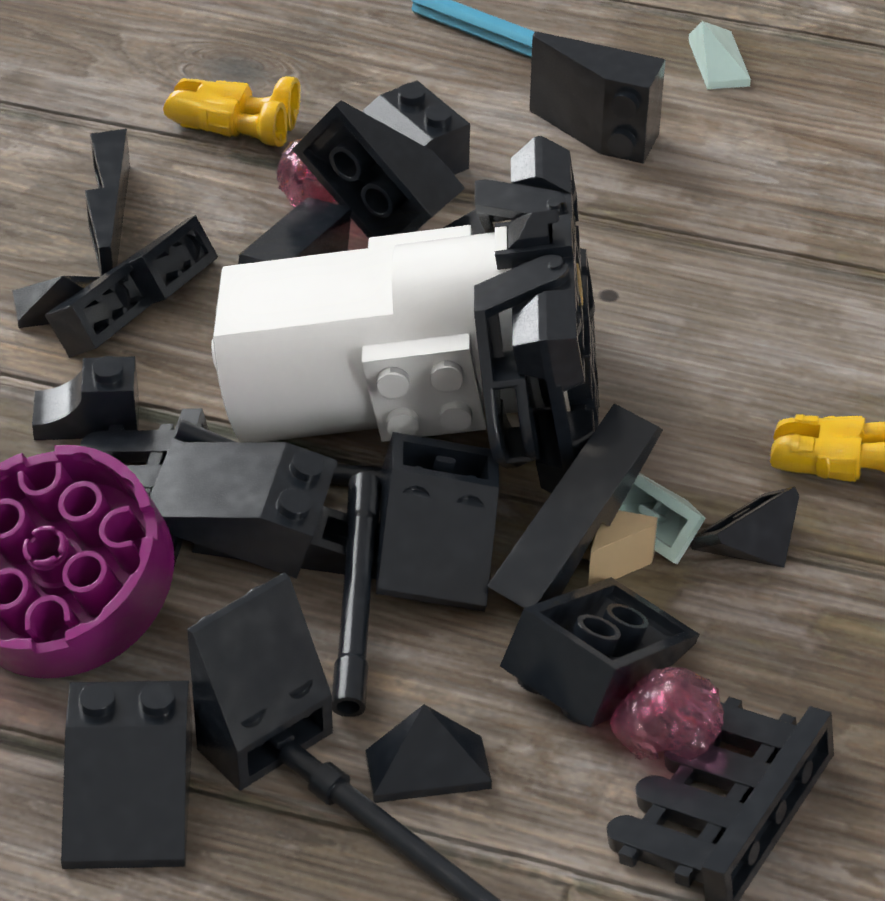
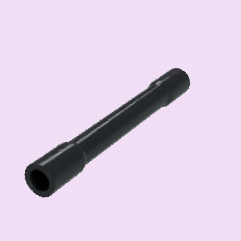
[332,472,381,717]

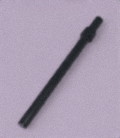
[279,741,501,901]

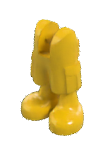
[163,76,301,147]
[770,414,885,482]

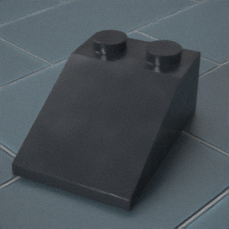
[529,31,666,164]
[305,80,470,187]
[292,100,465,239]
[150,442,338,579]
[500,577,700,728]
[61,680,193,869]

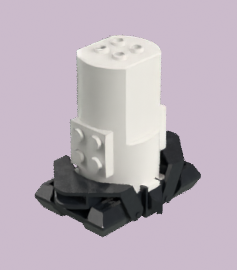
[211,136,600,493]

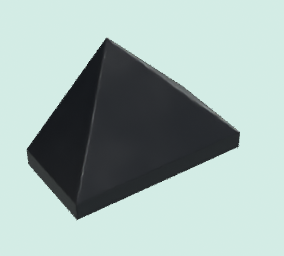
[12,276,100,329]
[690,486,799,568]
[365,704,492,803]

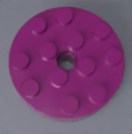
[0,445,174,679]

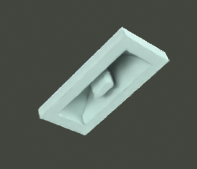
[689,21,751,90]
[619,473,706,564]

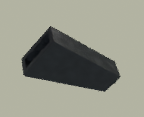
[238,197,352,265]

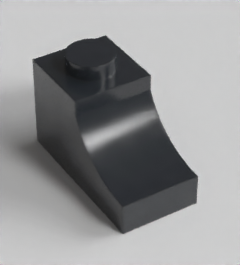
[32,356,139,441]

